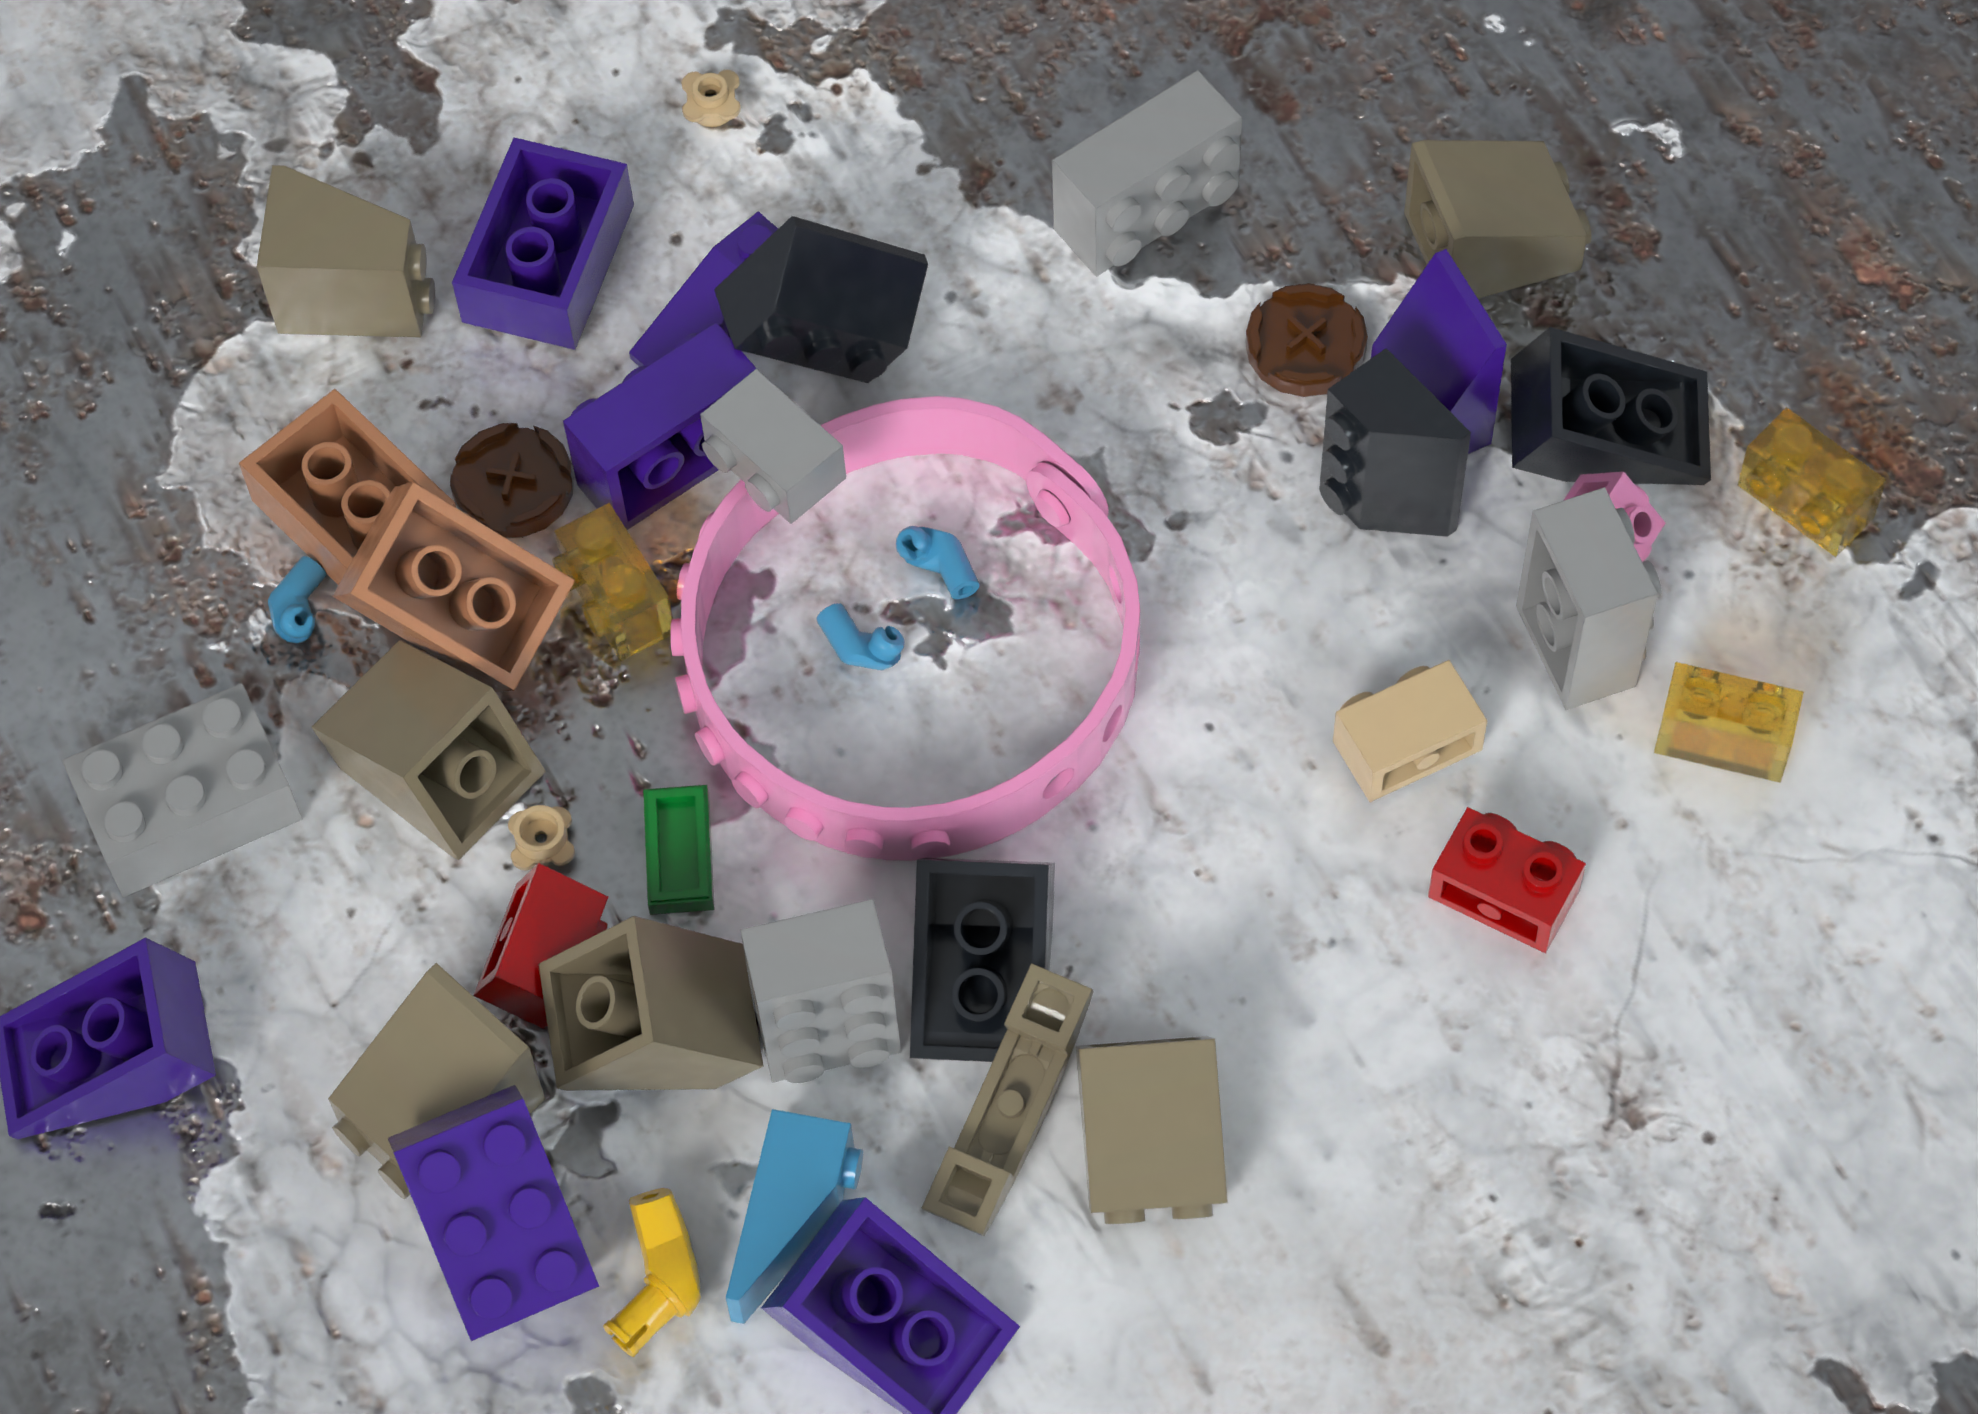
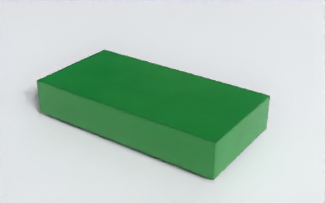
[643,785,715,915]

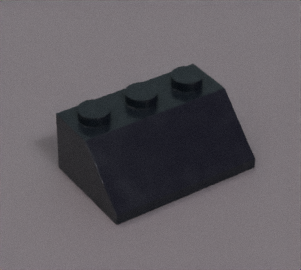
[714,216,928,383]
[1319,348,1471,537]

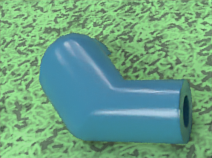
[896,526,980,600]
[268,556,326,643]
[816,603,905,671]

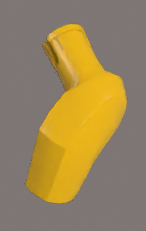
[603,1188,701,1357]

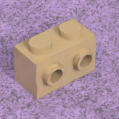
[1333,660,1487,802]

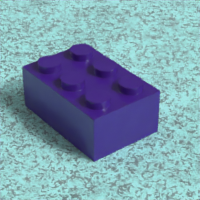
[452,137,634,350]
[563,322,757,535]
[388,1085,599,1341]

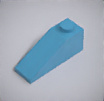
[726,1109,863,1324]

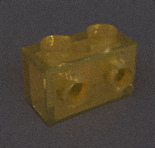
[1737,407,1887,558]
[552,503,673,662]
[1654,662,1804,783]

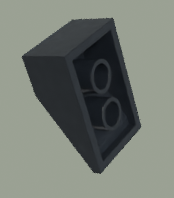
[1511,327,1711,485]
[910,858,1055,1062]

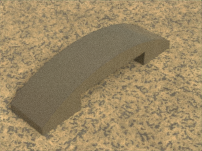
[921,963,1094,1236]

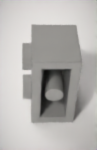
[700,369,846,524]

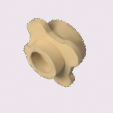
[681,70,741,127]
[508,805,575,871]

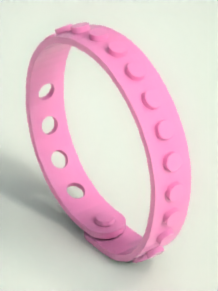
[671,396,1140,861]

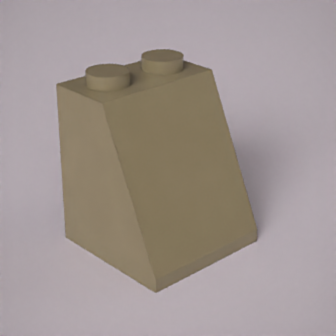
[1404,140,1591,299]
[256,165,435,338]
[311,640,546,860]
[539,916,764,1091]
[328,963,545,1199]
[1076,1036,1228,1224]

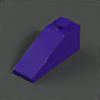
[629,211,778,367]

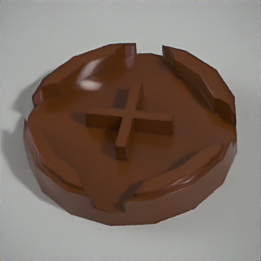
[1245,283,1368,397]
[450,423,574,538]

